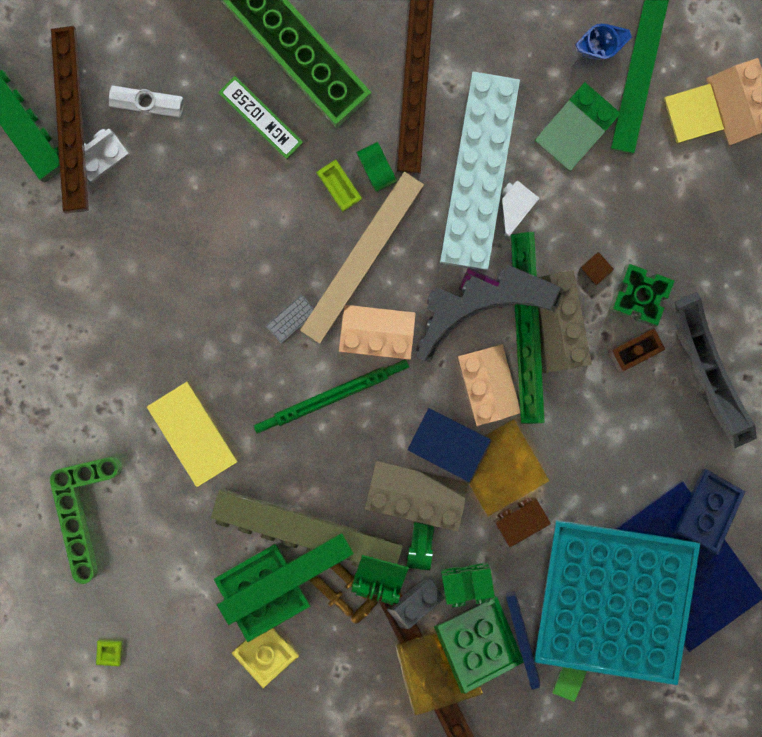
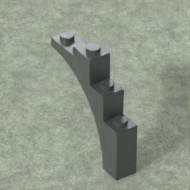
[416,265,564,362]
[675,292,757,448]

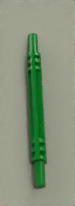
[253,359,410,434]

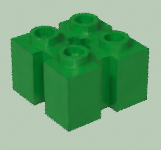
[609,264,675,327]
[441,562,495,608]

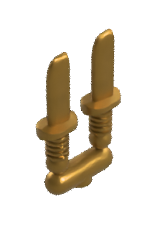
[309,563,378,624]

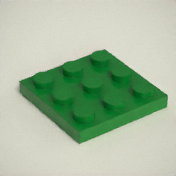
[213,544,311,642]
[434,596,524,694]

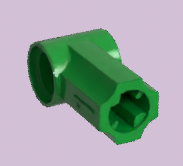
[406,522,434,571]

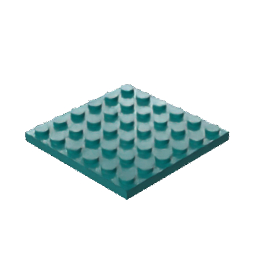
[534,520,700,685]

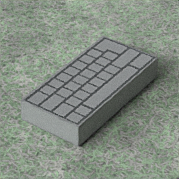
[265,294,314,343]

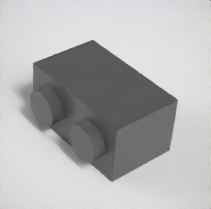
[387,579,445,629]

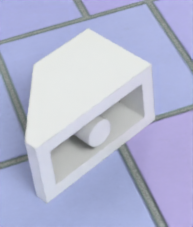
[500,181,539,238]

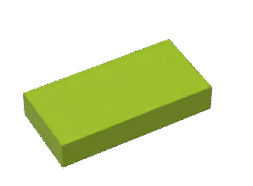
[316,159,362,212]

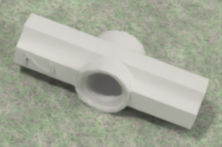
[109,86,184,118]

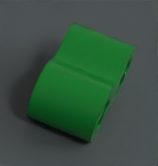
[356,142,397,192]

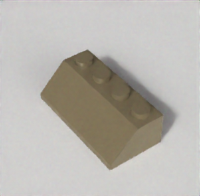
[538,270,592,374]
[365,461,468,532]

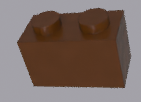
[608,328,666,372]
[494,496,551,548]

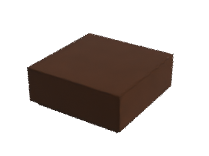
[580,252,614,286]

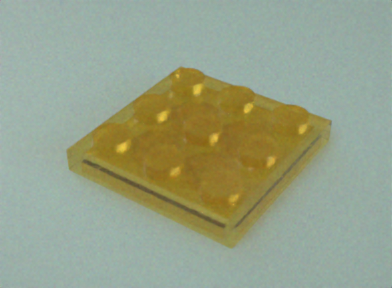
[468,419,550,516]
[395,632,483,716]

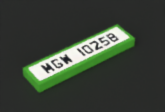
[218,76,303,160]

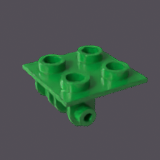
[351,555,409,605]

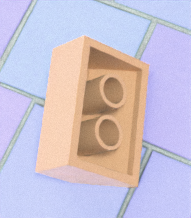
[706,58,762,146]
[339,305,415,360]
[457,344,520,426]

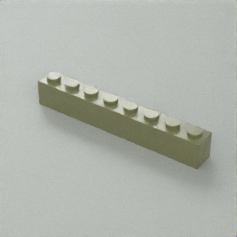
[211,489,403,567]

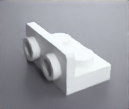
[84,129,130,182]

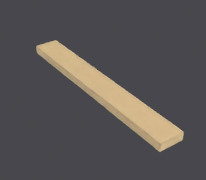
[300,172,424,344]

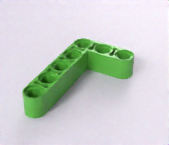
[50,457,122,584]

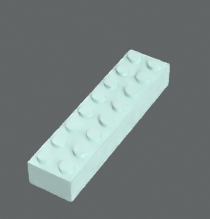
[439,72,520,271]

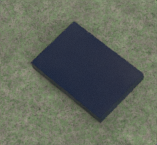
[407,408,492,483]
[674,469,746,555]

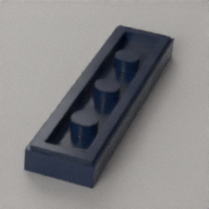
[506,591,540,690]

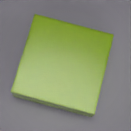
[96,640,122,666]

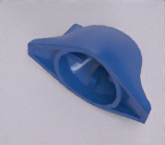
[575,23,632,60]

